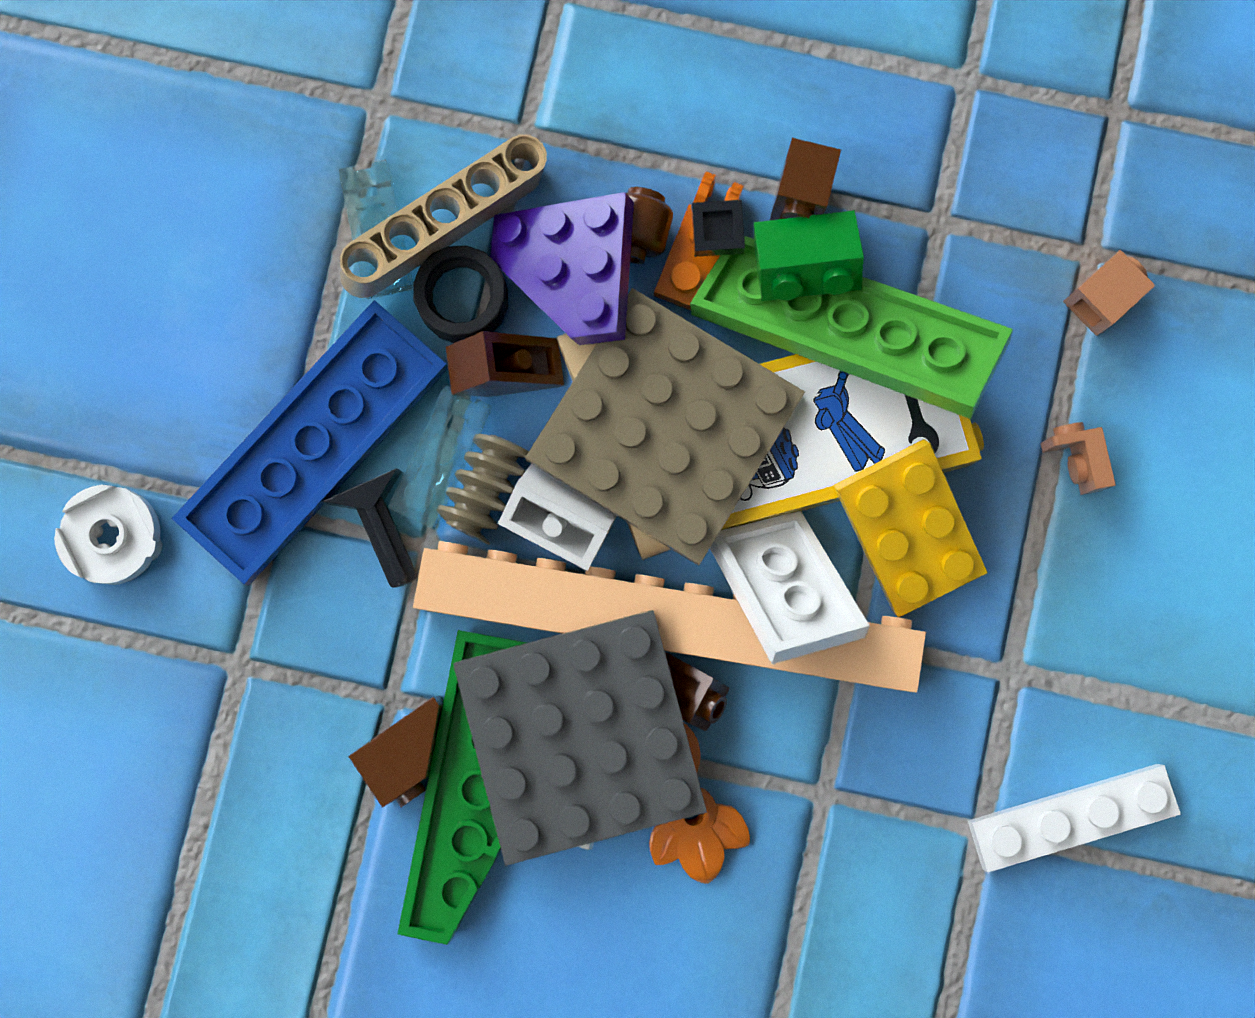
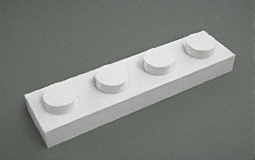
[968,764,1181,872]

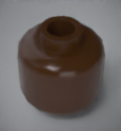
[627,187,673,264]

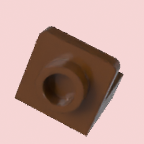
[665,652,729,731]

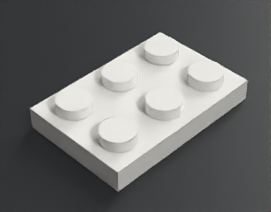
[710,511,869,664]

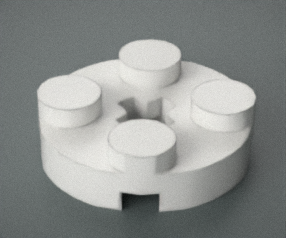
[54,485,162,585]

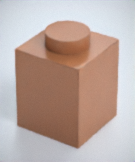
[1063,250,1155,336]

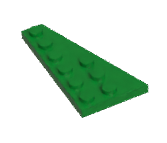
[397,630,526,945]

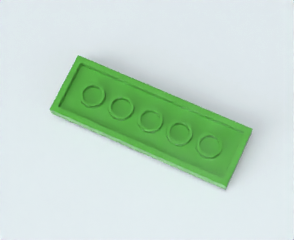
[690,236,1013,419]

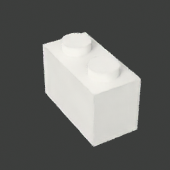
[498,464,617,571]

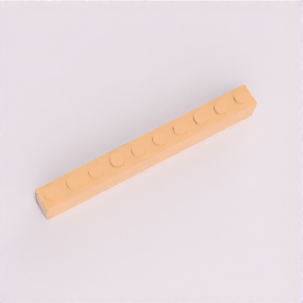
[413,541,926,693]

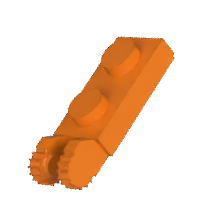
[654,171,744,310]

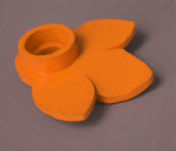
[649,787,750,884]

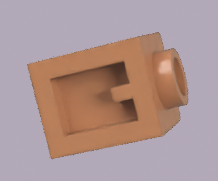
[1040,422,1116,495]

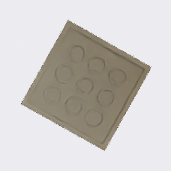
[525,288,805,566]

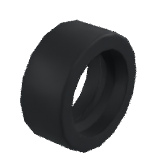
[413,245,508,343]

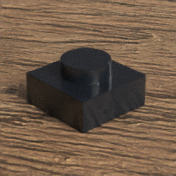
[691,200,745,257]

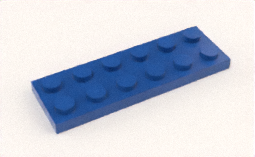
[171,300,448,586]

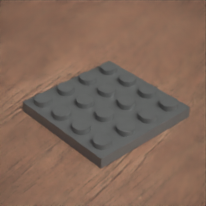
[453,610,707,866]

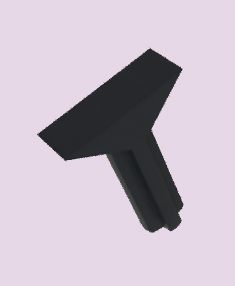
[322,468,417,588]

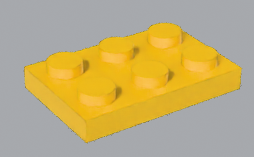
[833,439,988,618]

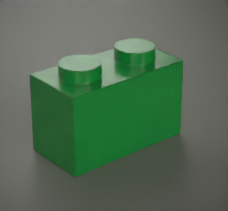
[754,210,864,302]

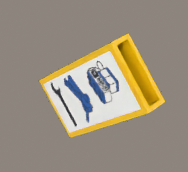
[721,354,984,530]

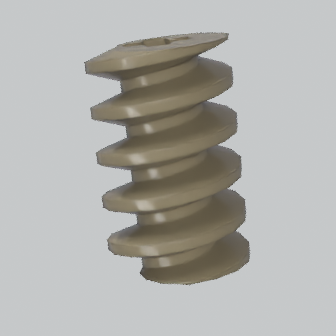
[436,434,529,545]

